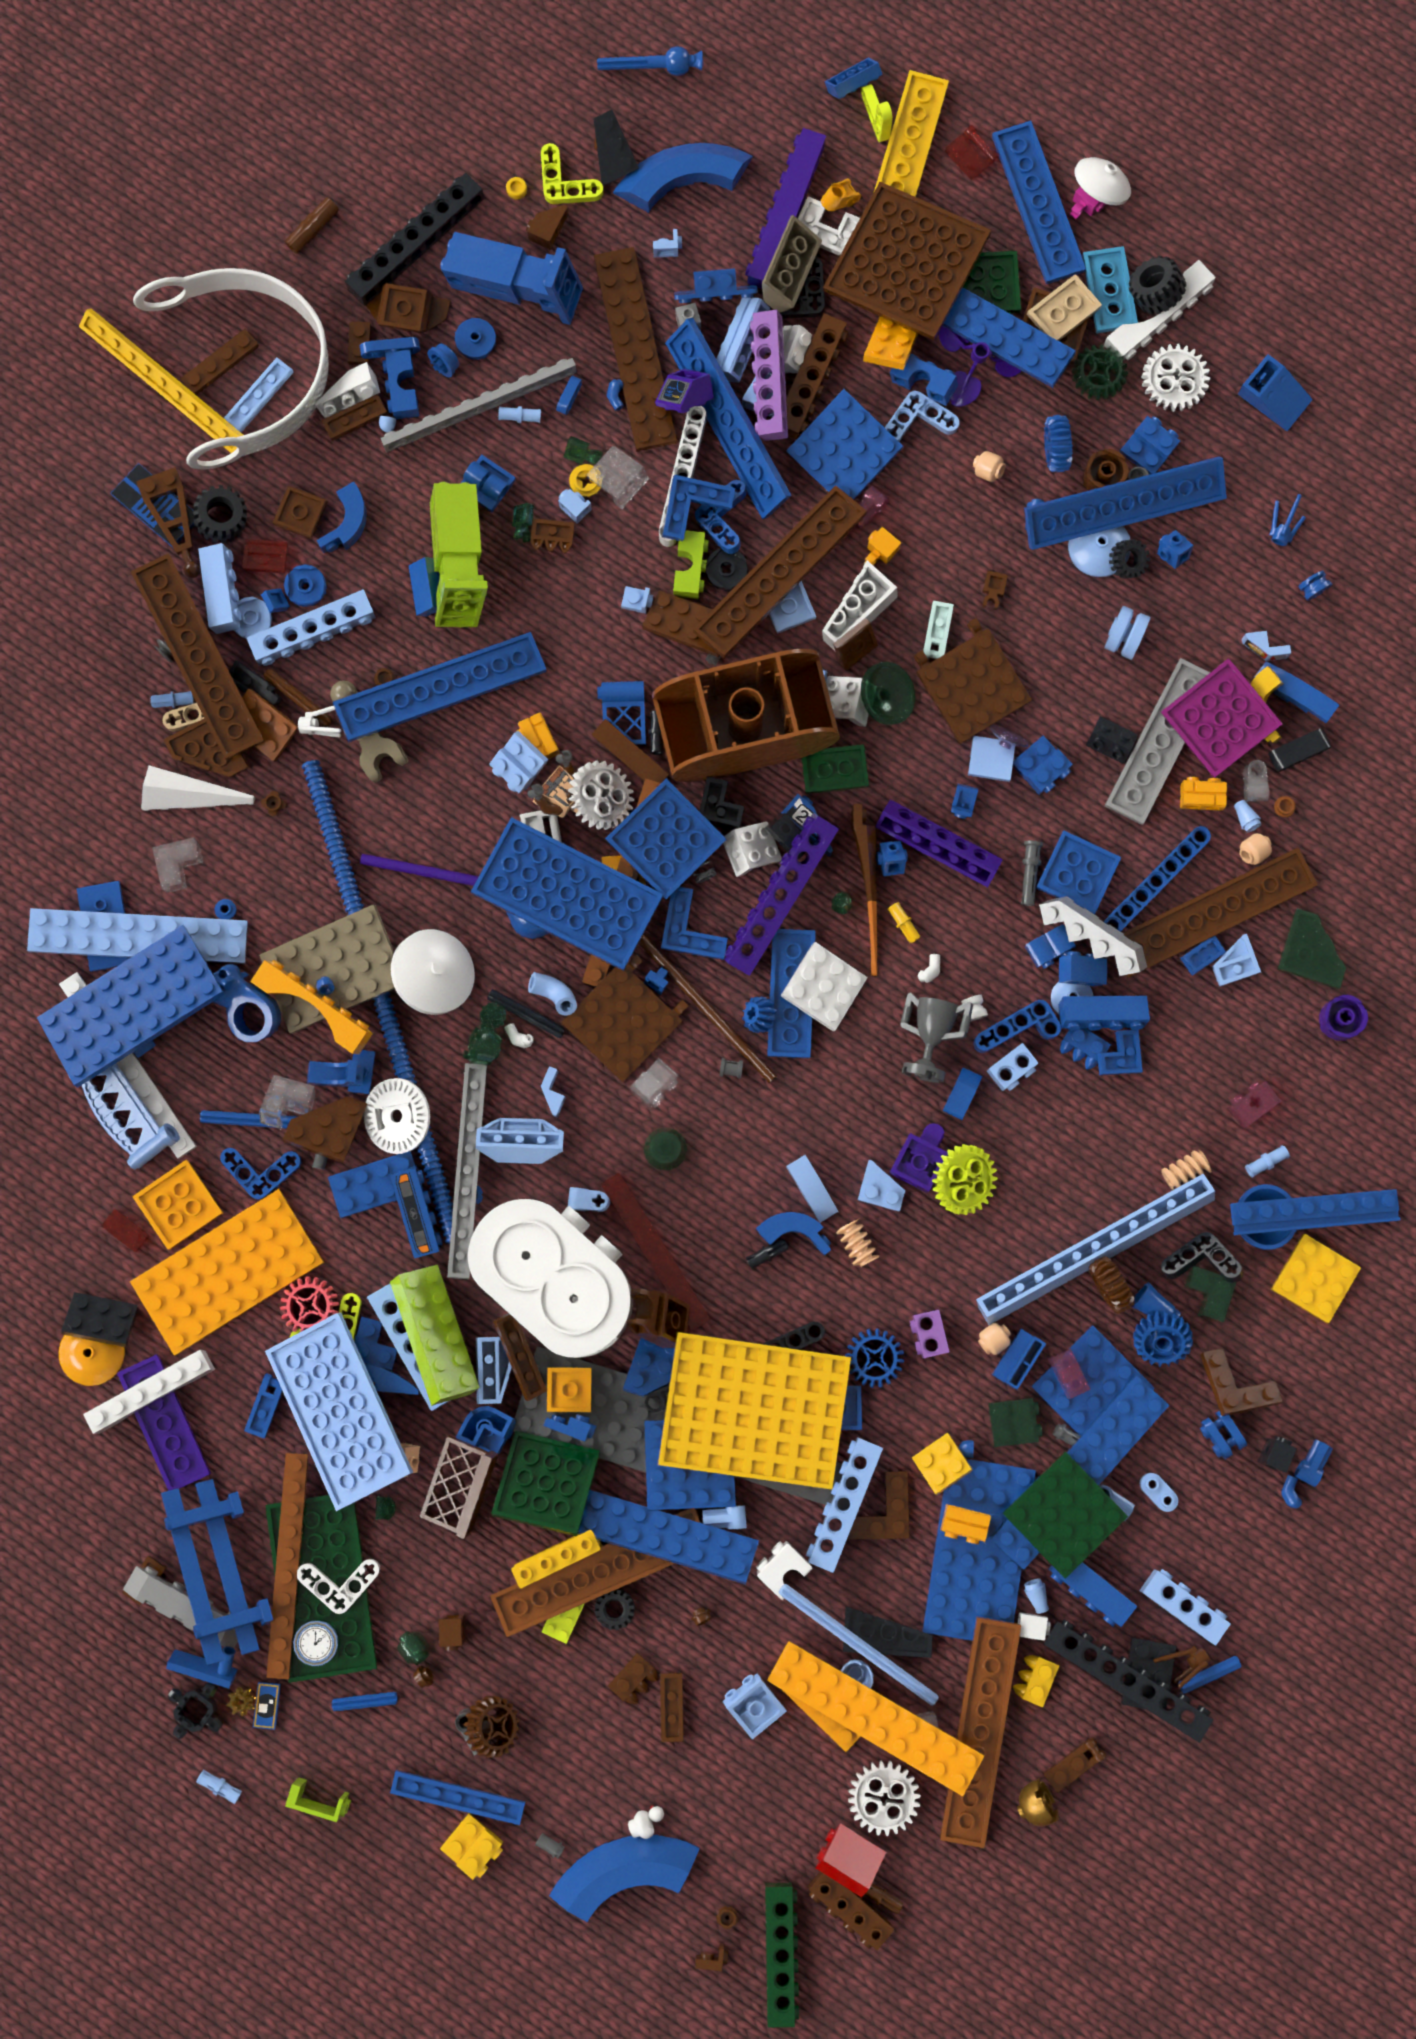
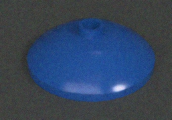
[1238,1184,1296,1250]

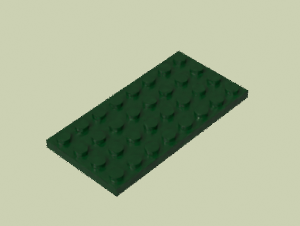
[265,1495,378,1683]

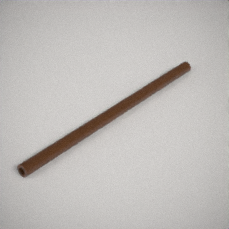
[639,934,777,1083]

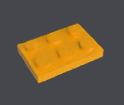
[863,317,918,370]

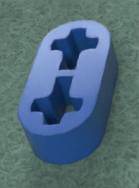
[556,375,583,415]

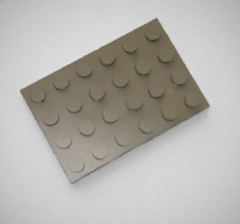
[259,904,395,1034]

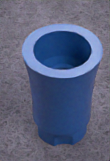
[1131,1282,1181,1318]

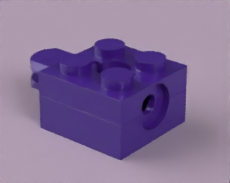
[889,1123,948,1193]

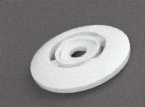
[364,1078,430,1154]

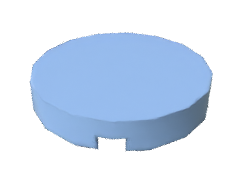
[234,597,272,639]

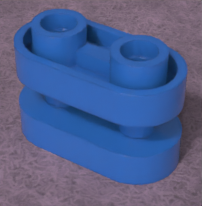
[1200,1410,1247,1460]

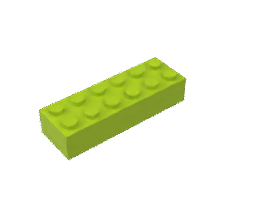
[390,1265,480,1406]

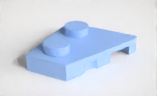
[1212,934,1261,987]
[858,1160,905,1212]

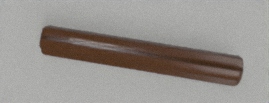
[264,669,333,727]

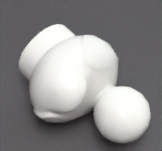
[628,1805,664,1839]

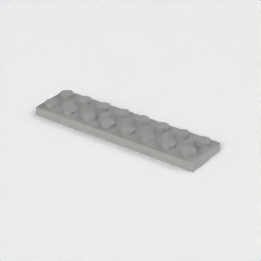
[1105,658,1210,825]

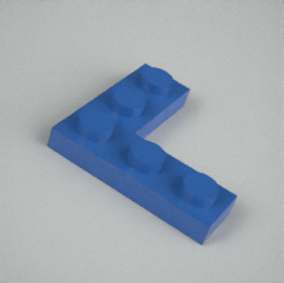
[662,475,735,541]
[661,887,728,960]

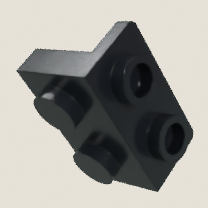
[1086,716,1138,764]

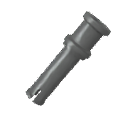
[1021,841,1043,906]

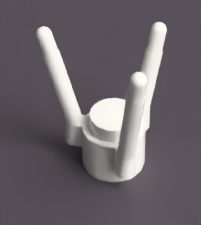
[298,706,341,737]

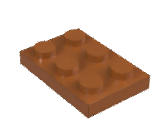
[242,689,298,761]

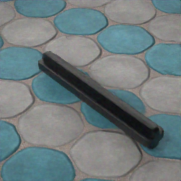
[487,989,565,1038]

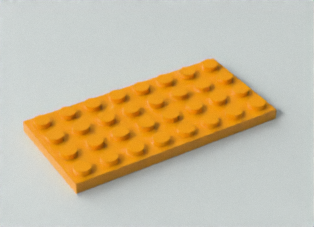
[130,1189,324,1356]

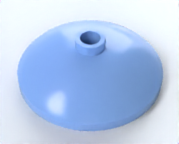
[1068,526,1131,577]

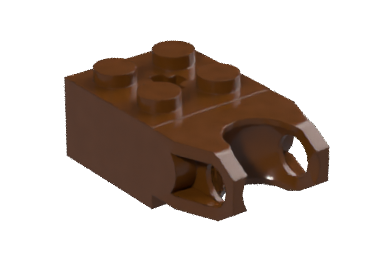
[627,1288,690,1348]

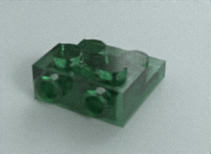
[988,1398,1042,1447]

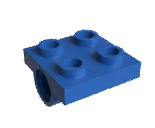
[461,455,516,513]

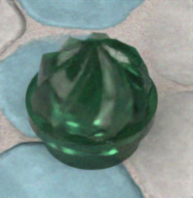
[831,892,852,914]

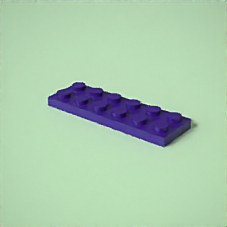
[117,1354,211,1491]

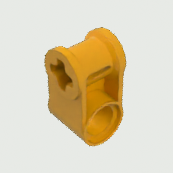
[821,178,861,211]

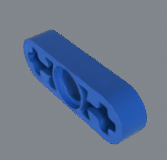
[360,337,421,359]

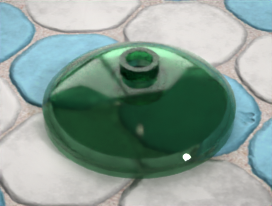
[860,662,915,725]

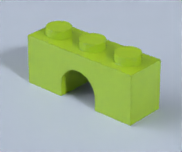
[673,531,709,599]

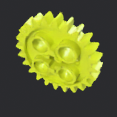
[932,1144,998,1215]

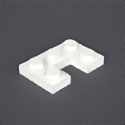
[798,197,860,256]

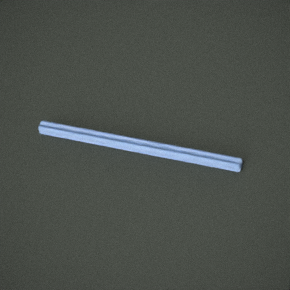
[779,1584,939,1706]

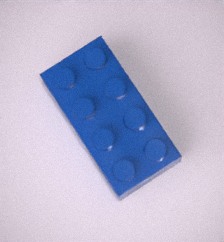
[824,57,882,99]

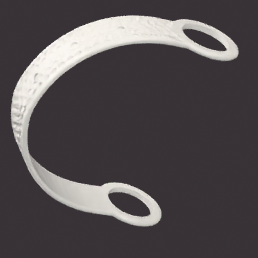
[133,268,329,470]

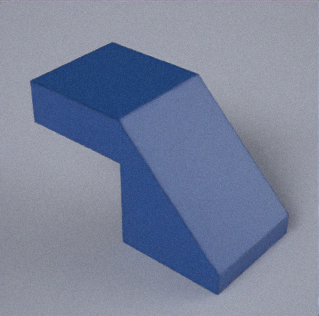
[943,1067,982,1120]

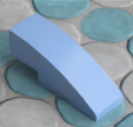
[786,1155,838,1223]

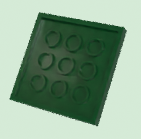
[491,1431,600,1536]
[1002,1451,1128,1579]

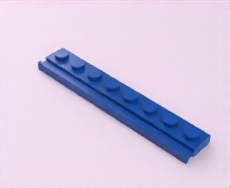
[1230,1189,1400,1235]

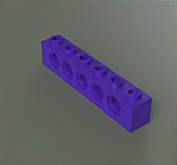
[875,799,1003,887]

